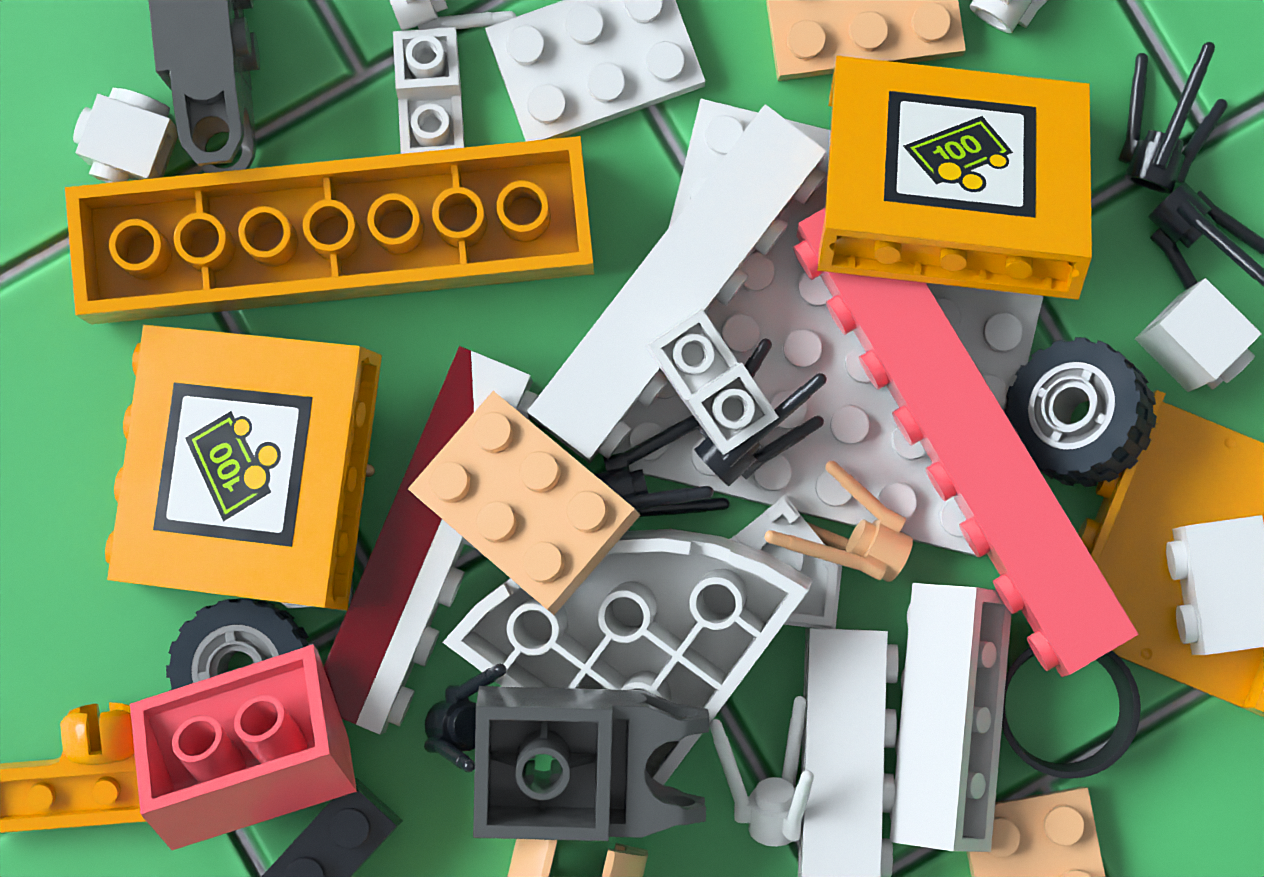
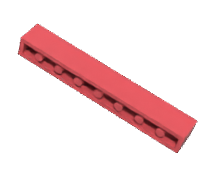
[793,207,1139,677]

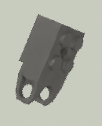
[148,0,260,173]
[473,686,709,841]

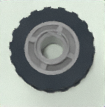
[1004,337,1157,487]
[166,599,309,691]

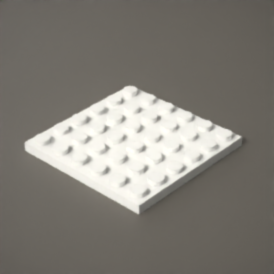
[613,99,1043,557]

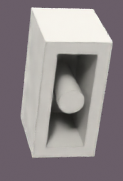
[1135,278,1262,392]
[1166,515,1264,655]

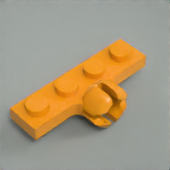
[0,702,147,833]

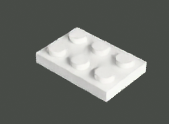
[485,0,705,141]

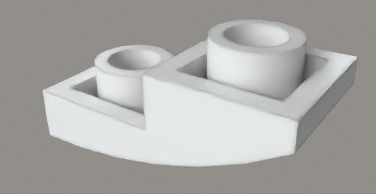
[393,27,465,154]
[645,308,779,455]

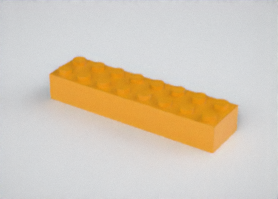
[65,136,594,325]

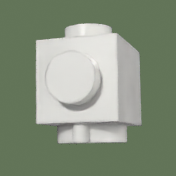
[73,88,178,183]

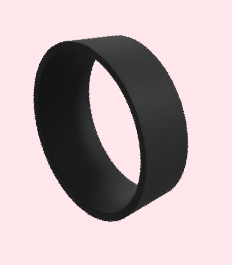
[1002,647,1141,779]

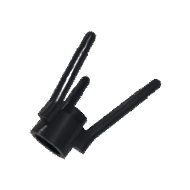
[1118,42,1228,194]
[1148,182,1264,290]
[694,338,827,486]
[594,415,730,517]
[424,663,507,772]

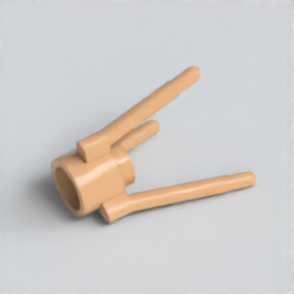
[764,461,913,582]

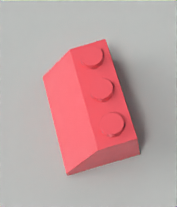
[130,645,357,850]

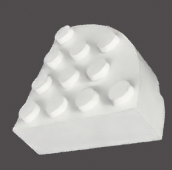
[442,529,813,785]

